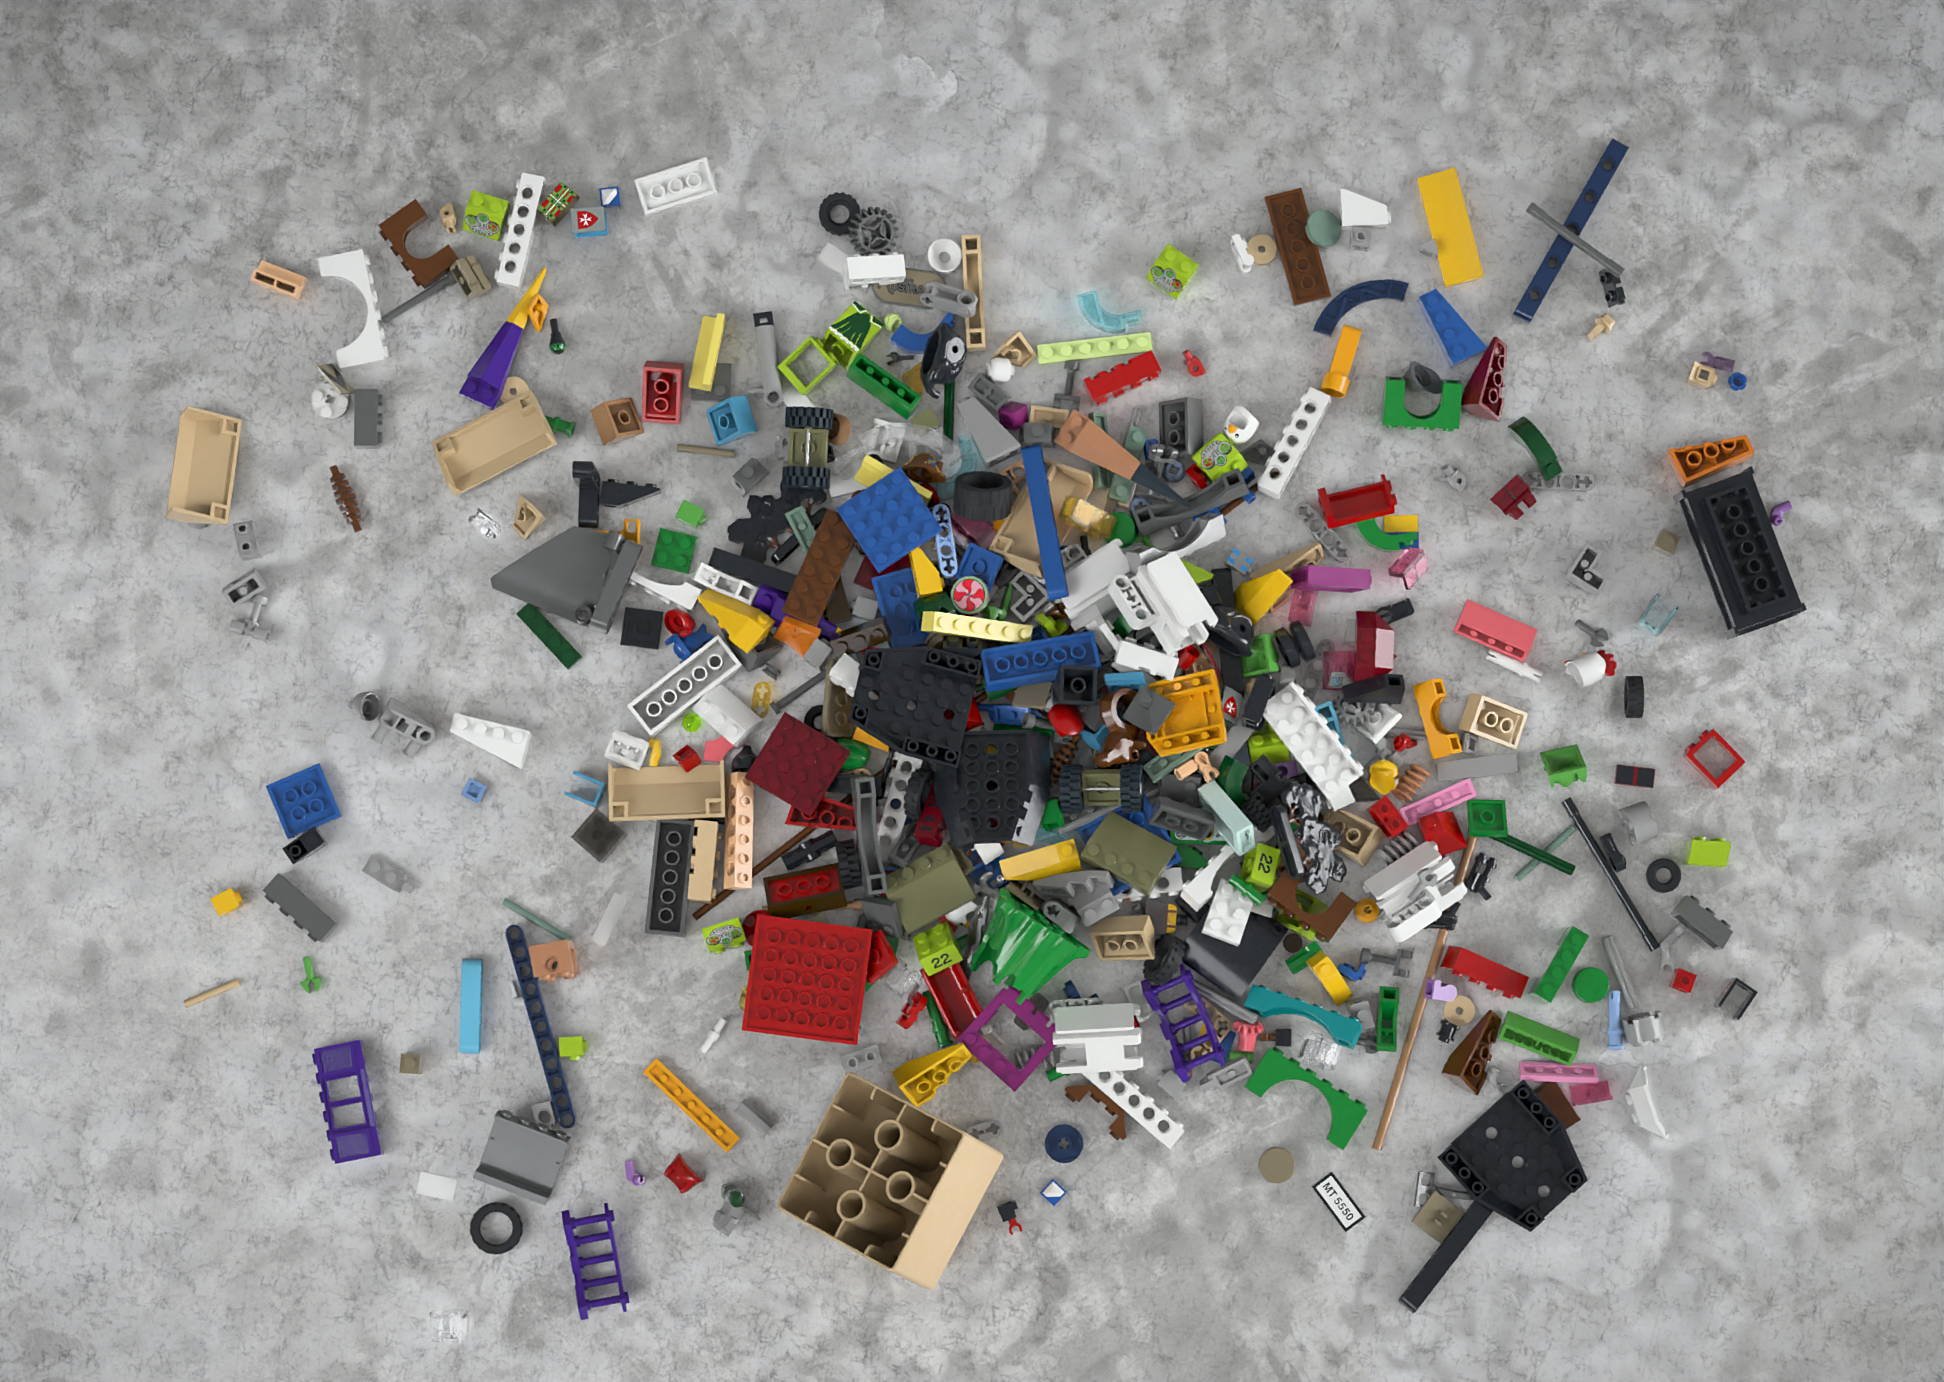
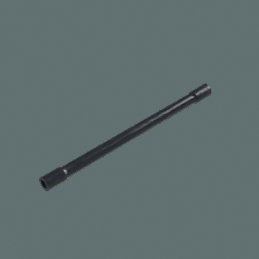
[1561,797,1660,952]

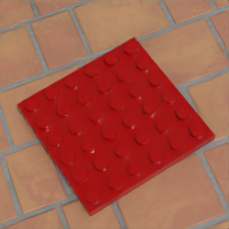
[742,914,873,1045]

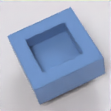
[461,778,487,804]

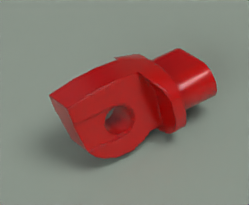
[1182,350,1206,377]

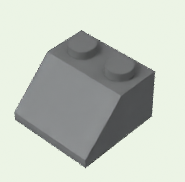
[1071,887,1120,927]

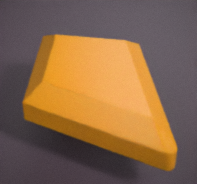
[526,293,549,332]

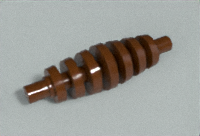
[330,465,362,533]
[1050,735,1081,789]

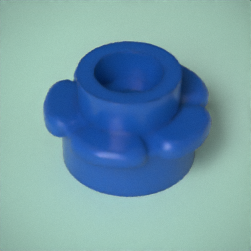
[1728,372,1747,391]

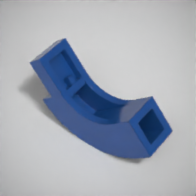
[890,312,955,354]

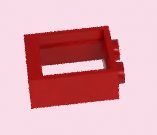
[1683,729,1745,790]
[1367,795,1409,841]

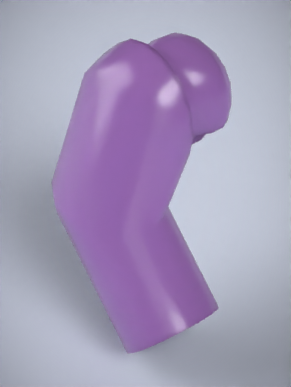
[1770,500,1792,526]
[625,1160,645,1186]

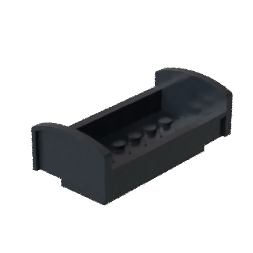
[1673,466,1807,640]

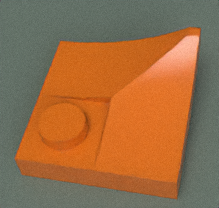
[773,615,821,659]

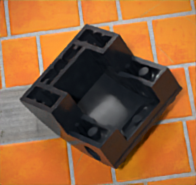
[1181,905,1289,1002]

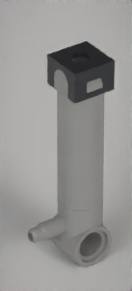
[748,311,784,409]

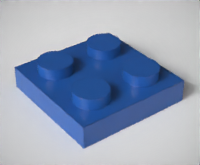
[955,542,1004,593]

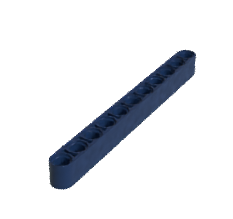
[505,925,577,1129]

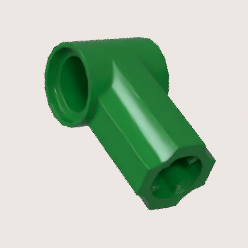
[1285,941,1324,975]

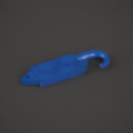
[977,703,1043,726]

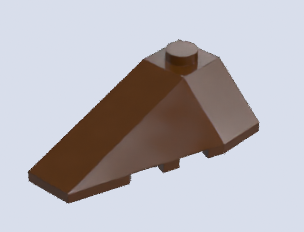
[1441,1010,1501,1096]

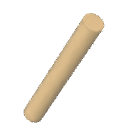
[184,978,240,1008]

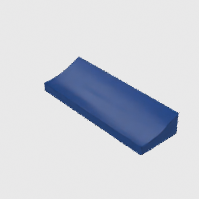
[980,631,1101,692]

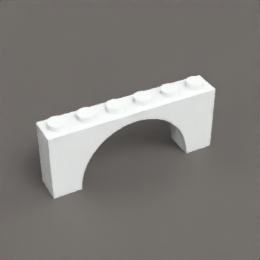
[318,249,389,372]

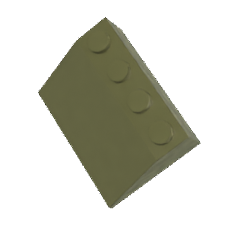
[1080,811,1177,897]
[886,843,976,935]

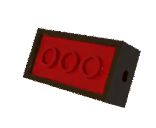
[763,863,847,918]

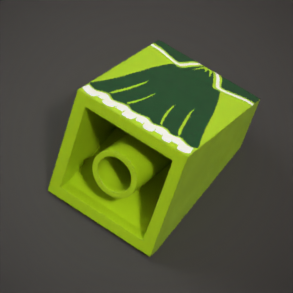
[822,301,884,371]

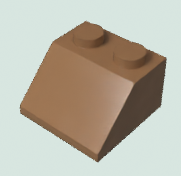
[590,397,644,446]

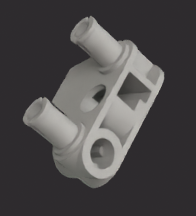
[371,697,436,759]

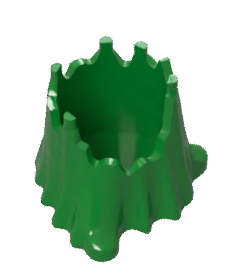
[970,888,1091,1005]

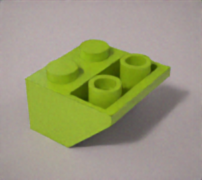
[1247,722,1290,764]
[1685,836,1731,868]

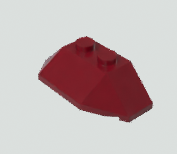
[1353,611,1395,683]

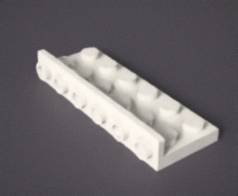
[1263,681,1364,801]

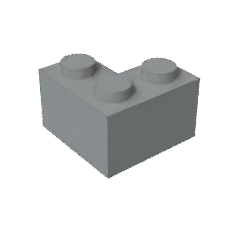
[1564,543,1609,598]
[1010,570,1049,624]

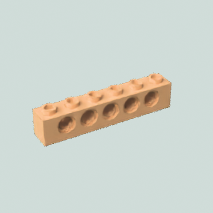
[723,772,754,891]

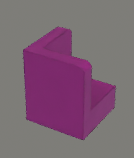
[998,401,1029,431]

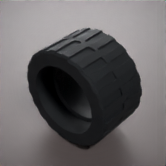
[953,471,1012,522]

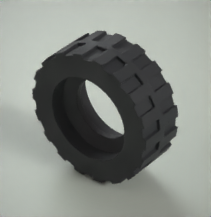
[819,192,861,236]
[1624,676,1644,718]

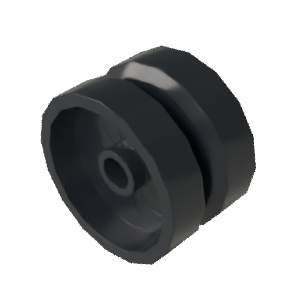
[1273,620,1316,669]

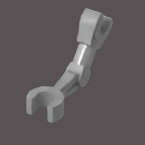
[1659,922,1687,973]

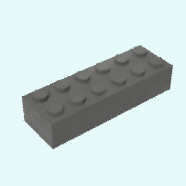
[645,819,696,938]

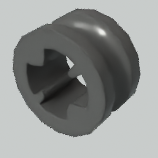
[762,663,781,680]

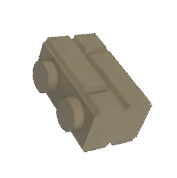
[449,254,492,301]

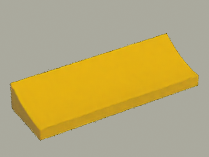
[1417,167,1484,288]

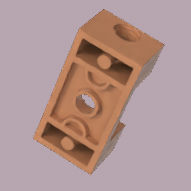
[528,939,580,983]

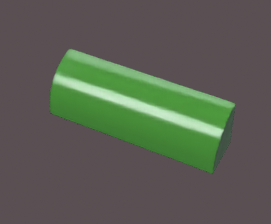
[1498,1011,1580,1066]

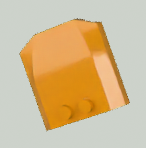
[1146,669,1227,757]

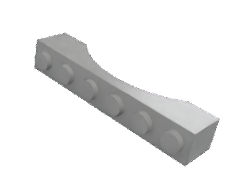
[1126,512,1227,574]

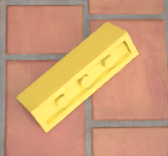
[689,313,726,391]
[854,454,932,506]

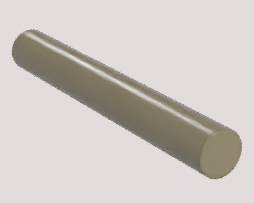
[677,444,734,458]

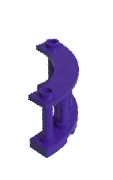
[1141,963,1226,1083]
[561,1203,630,1320]

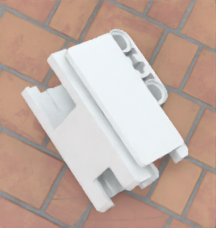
[1033,539,1136,633]
[1108,551,1218,657]
[1361,841,1467,942]
[1049,998,1143,1074]

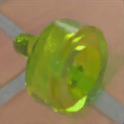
[682,713,701,733]

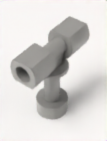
[229,594,270,642]
[1361,737,1405,780]

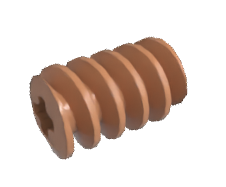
[1391,763,1432,806]

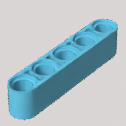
[459,959,483,1054]

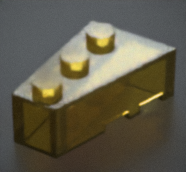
[1058,495,1117,540]

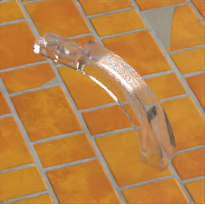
[831,423,965,475]

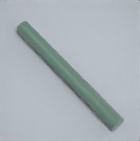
[1515,824,1576,881]
[502,898,572,940]

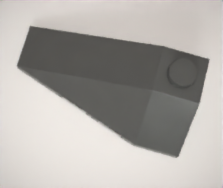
[714,616,784,672]

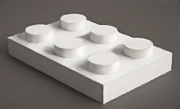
[1201,878,1253,946]

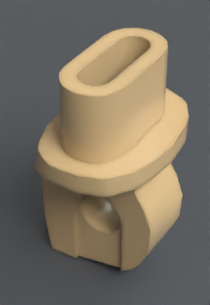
[439,203,457,234]
[1587,313,1615,341]

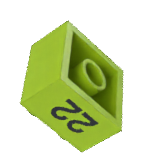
[1240,843,1281,893]
[912,921,963,976]

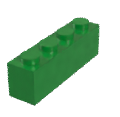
[846,353,922,420]

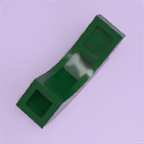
[1508,416,1563,481]
[1217,755,1249,811]

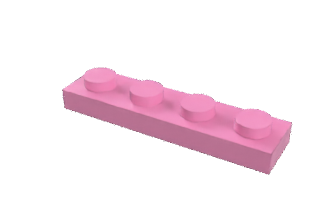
[1399,778,1477,826]
[1519,1061,1598,1084]

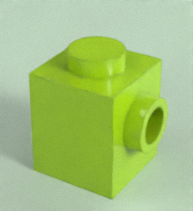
[559,1036,588,1060]

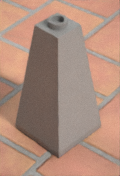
[957,396,1021,469]

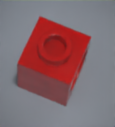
[1669,968,1697,994]

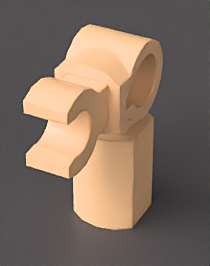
[1174,751,1219,783]

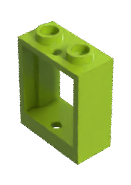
[777,336,839,395]

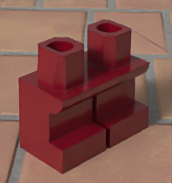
[1490,474,1537,521]

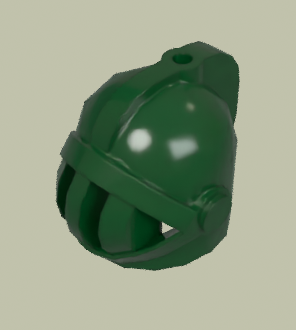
[914,591,957,622]

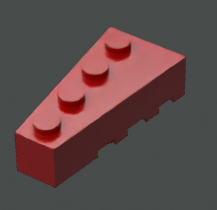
[1082,350,1161,407]
[785,797,856,831]

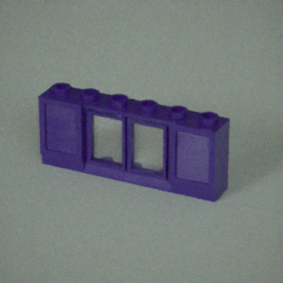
[312,1040,384,1164]

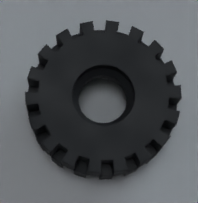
[835,839,863,890]

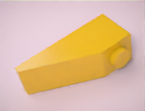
[909,547,945,598]
[1306,950,1353,1007]

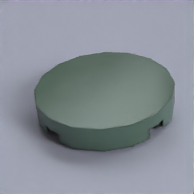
[1305,209,1341,248]

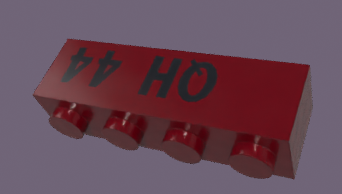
[914,782,947,847]

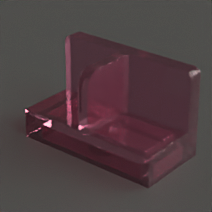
[1388,547,1429,590]
[1288,589,1319,627]
[1568,1080,1613,1106]

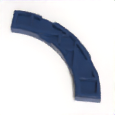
[1313,279,1409,337]

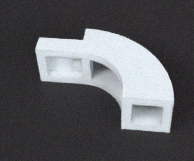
[692,562,758,605]

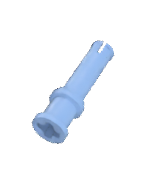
[1607,991,1625,1050]

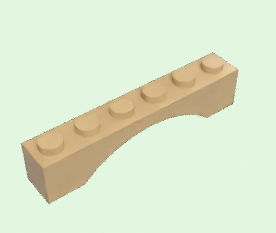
[961,234,986,352]

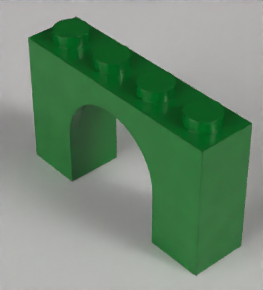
[1381,376,1463,432]
[1528,926,1589,1004]

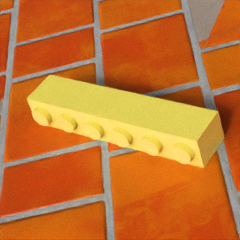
[921,611,1033,644]

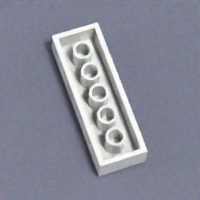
[627,635,743,738]

